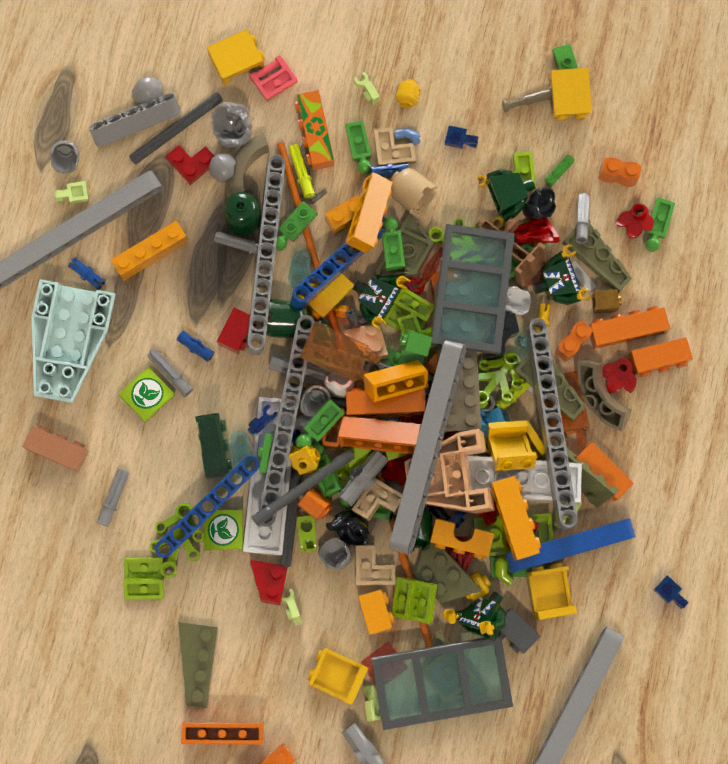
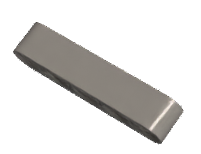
[89,93,181,146]

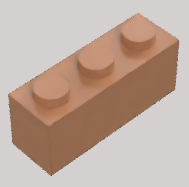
[22,425,89,472]

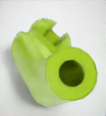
[495,556,514,586]

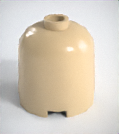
[391,168,438,216]

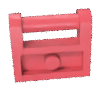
[249,55,298,102]

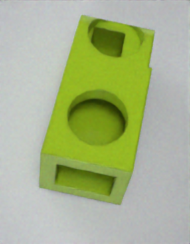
[297,515,317,553]

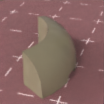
[225,133,269,199]
[578,360,632,431]

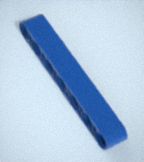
[290,216,386,309]
[155,456,259,557]
[505,518,636,573]

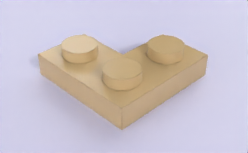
[374,127,416,166]
[352,479,403,521]
[356,545,396,586]

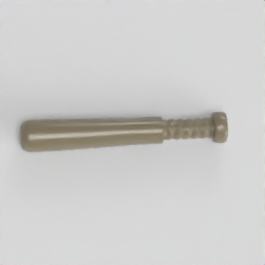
[502,88,552,112]

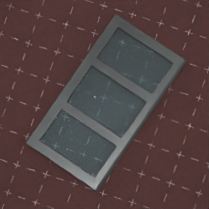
[431,224,515,355]
[370,635,513,730]

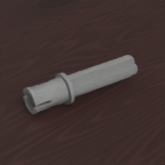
[575,192,590,244]
[214,232,269,256]
[147,349,193,397]
[97,469,129,527]

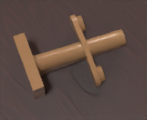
[476,218,548,289]

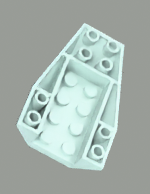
[31,279,116,403]

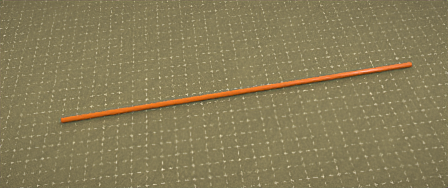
[277,142,432,648]

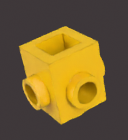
[288,444,320,475]

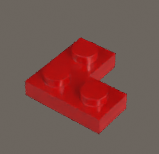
[165,145,214,185]

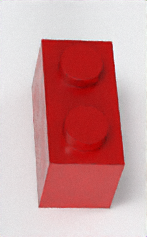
[217,308,257,355]

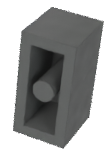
[498,608,541,654]

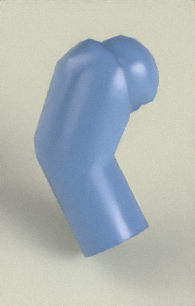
[394,128,421,145]

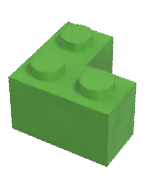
[394,330,432,366]

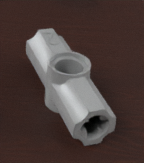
[268,353,329,387]
[338,450,388,506]
[341,722,385,764]

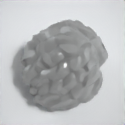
[211,102,252,148]

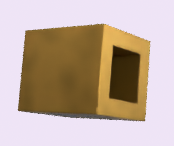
[591,289,622,314]

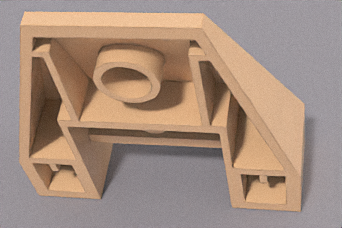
[404,429,495,514]

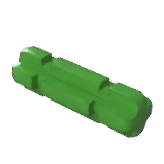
[545,155,575,186]

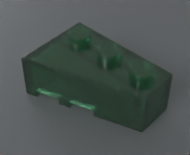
[195,413,233,479]

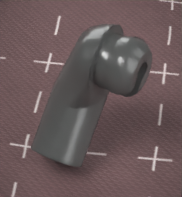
[346,309,367,328]

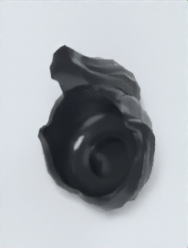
[522,187,556,220]
[326,510,370,546]

